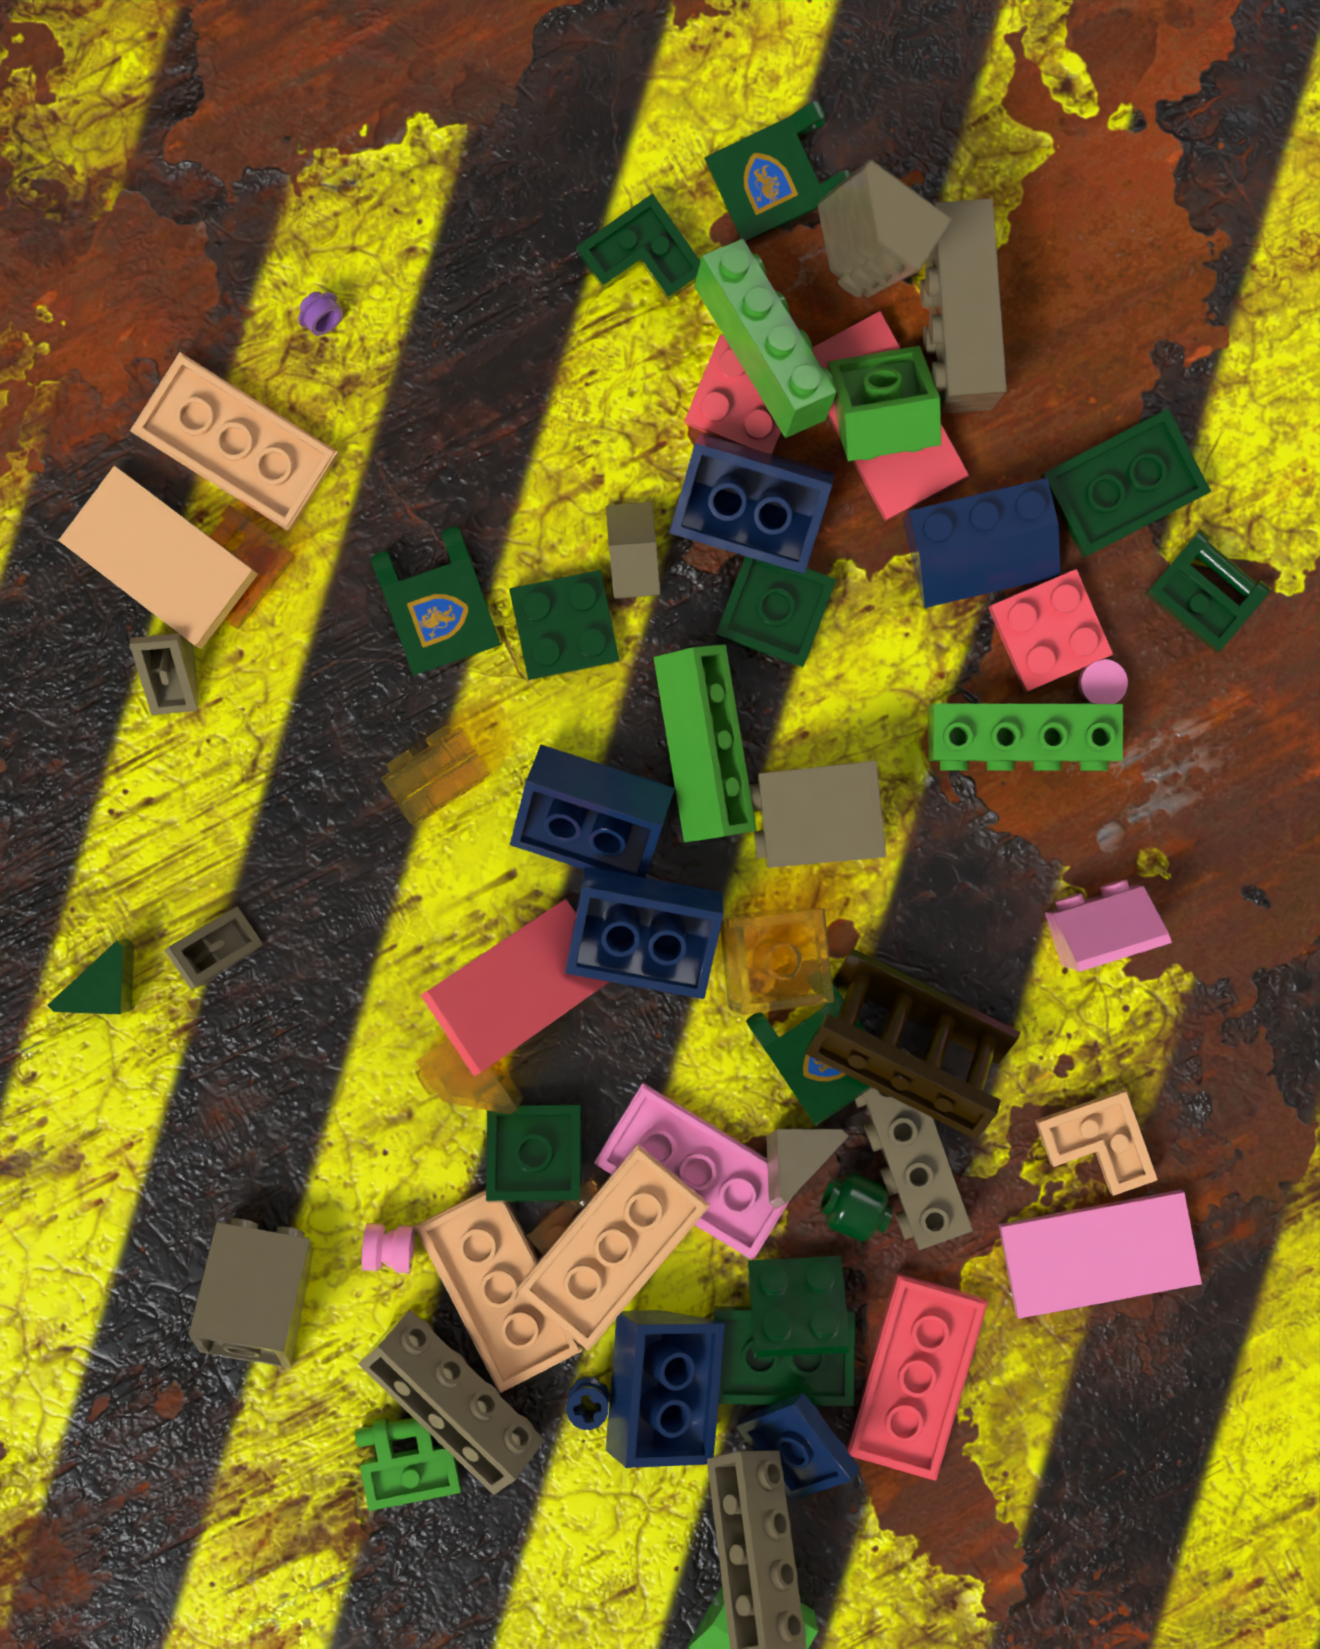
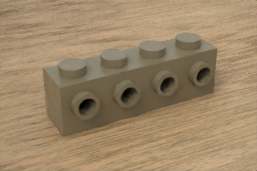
[855,1048,973,1250]
[358,1309,545,1495]
[707,1451,807,1649]

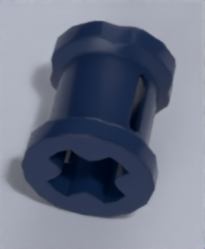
[566,1376,609,1430]

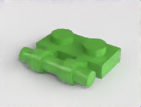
[355,1418,462,1511]

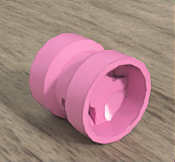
[362,1223,415,1274]

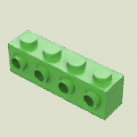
[694,239,837,438]
[653,645,757,843]
[928,704,1123,771]

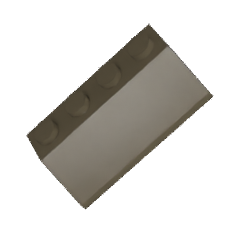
[818,160,952,298]

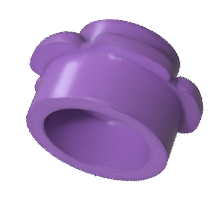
[298,291,343,336]

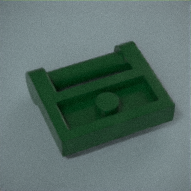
[1145,528,1272,653]

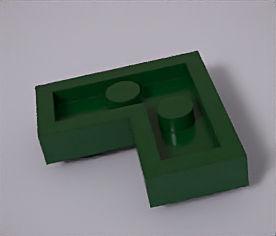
[576,193,700,301]

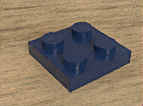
[736,1393,860,1501]

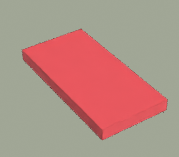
[812,311,969,522]
[421,899,609,1076]
[846,1273,988,1481]

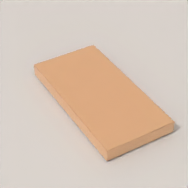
[130,352,340,533]
[58,466,258,650]
[516,1143,710,1351]
[415,1189,583,1393]

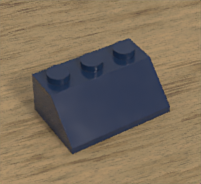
[669,433,835,574]
[903,478,1061,609]
[510,744,675,878]
[565,866,724,999]
[605,1310,725,1468]

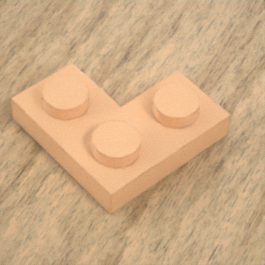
[1035,1089,1158,1196]

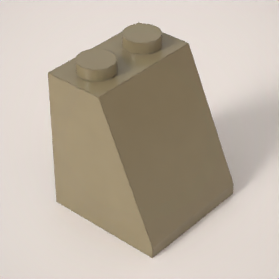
[749,761,886,868]
[189,1219,313,1369]

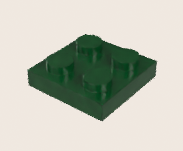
[715,556,837,668]
[509,570,620,681]
[486,1105,582,1203]
[747,1256,851,1357]

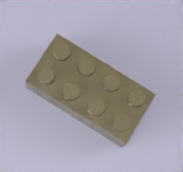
[920,199,1007,414]

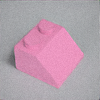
[1045,879,1172,972]

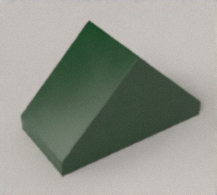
[47,938,134,1014]

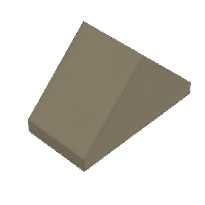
[606,502,660,599]
[129,634,199,715]
[164,906,264,990]
[766,1129,849,1209]

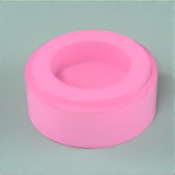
[1078,659,1128,704]

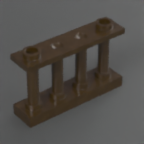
[805,948,1020,1140]

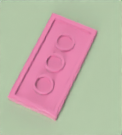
[594,1082,791,1260]
[998,1190,1202,1319]

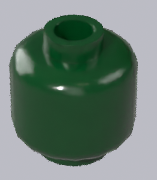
[820,1172,893,1242]

